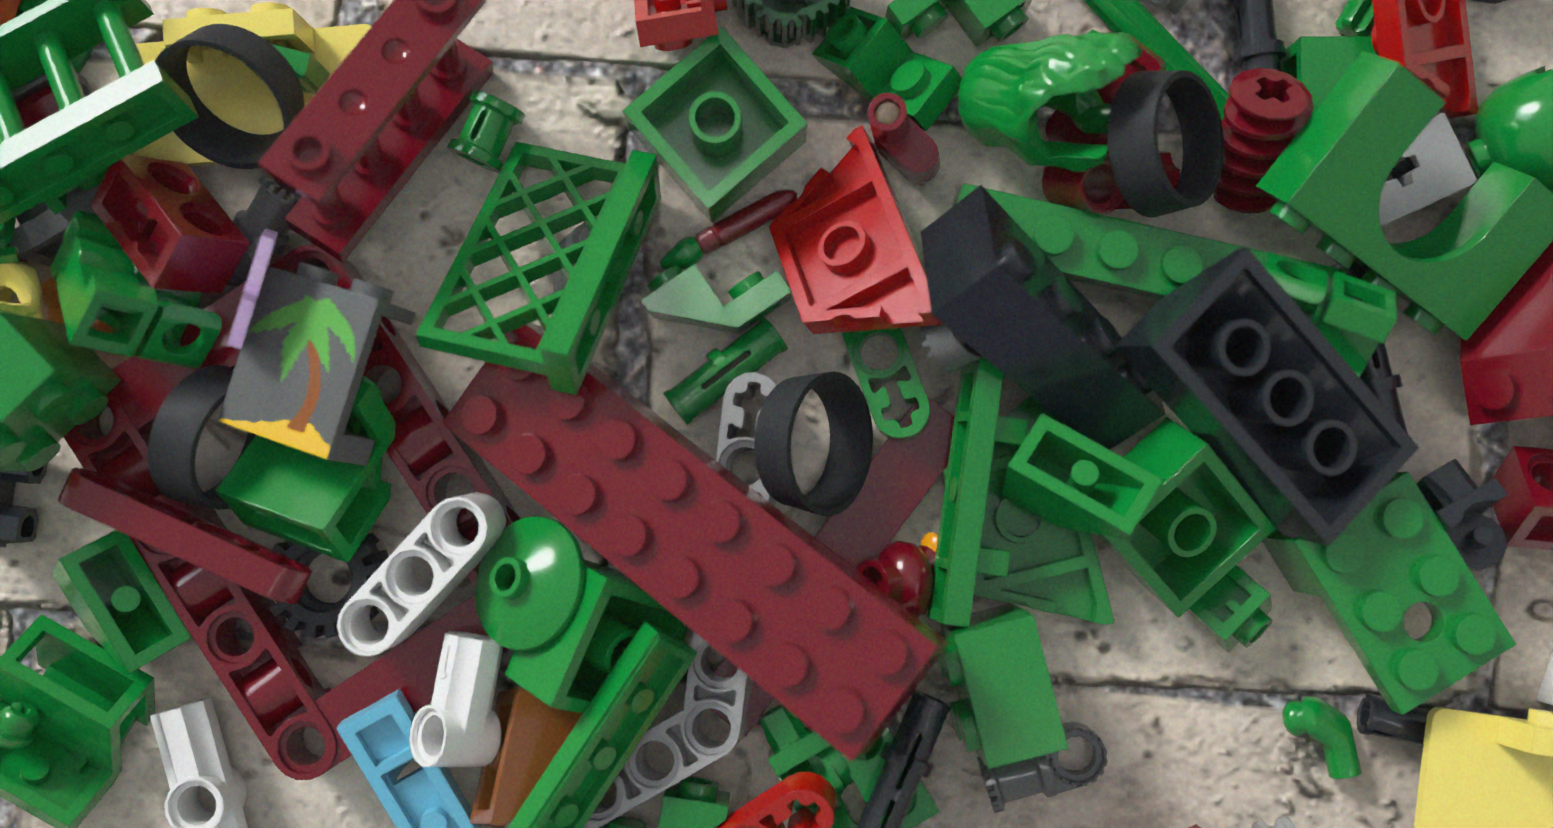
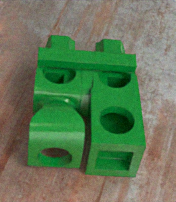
[50,210,222,370]
[1262,251,1397,378]
[760,704,940,828]

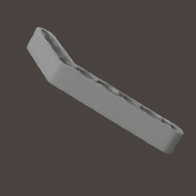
[583,372,777,828]

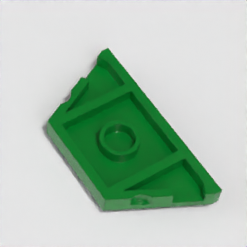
[942,395,1115,625]

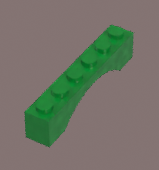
[952,183,1346,321]

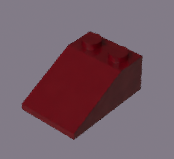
[1460,241,1553,425]

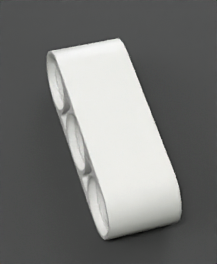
[337,492,506,656]

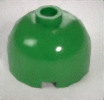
[1466,66,1553,193]

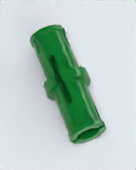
[663,317,788,425]

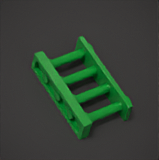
[0,0,199,225]

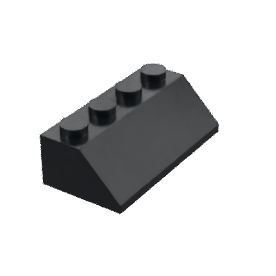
[1114,247,1419,546]

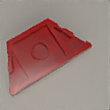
[1372,0,1479,119]
[769,125,942,334]

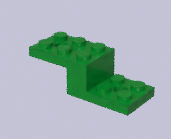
[1262,472,1516,715]

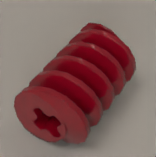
[1213,68,1314,213]

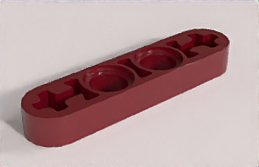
[58,467,312,604]

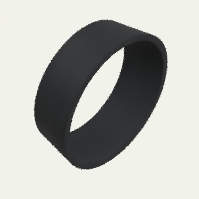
[155,24,304,169]
[1108,70,1224,218]
[148,365,256,510]
[754,372,873,516]

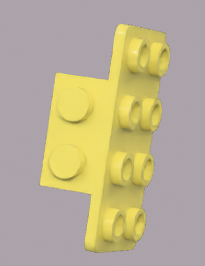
[133,2,372,167]
[1414,707,1553,828]

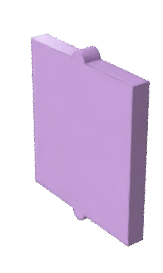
[227,228,279,349]

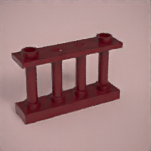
[258,0,493,263]

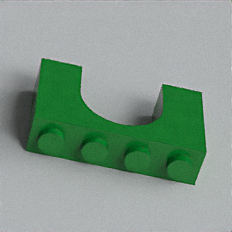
[1256,51,1553,341]

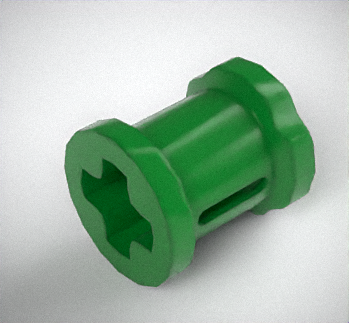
[447,90,526,173]

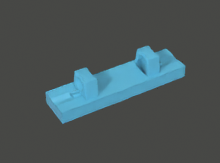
[336,689,483,828]

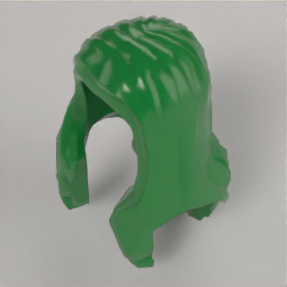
[958,29,1143,172]

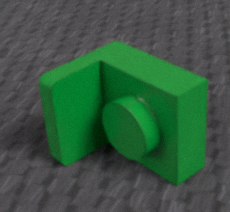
[1187,565,1273,653]

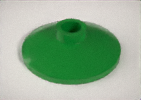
[475,516,585,651]

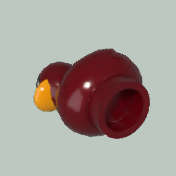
[858,532,938,618]

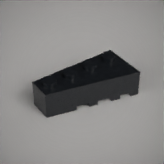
[921,185,1166,450]

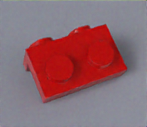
[634,0,728,51]

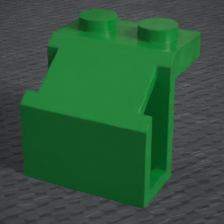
[216,376,396,563]
[0,614,155,828]

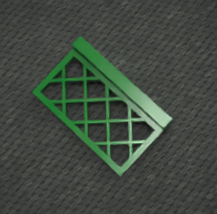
[416,142,661,395]

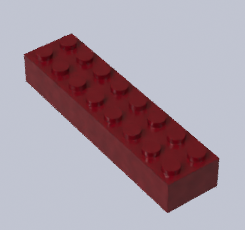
[442,323,949,762]

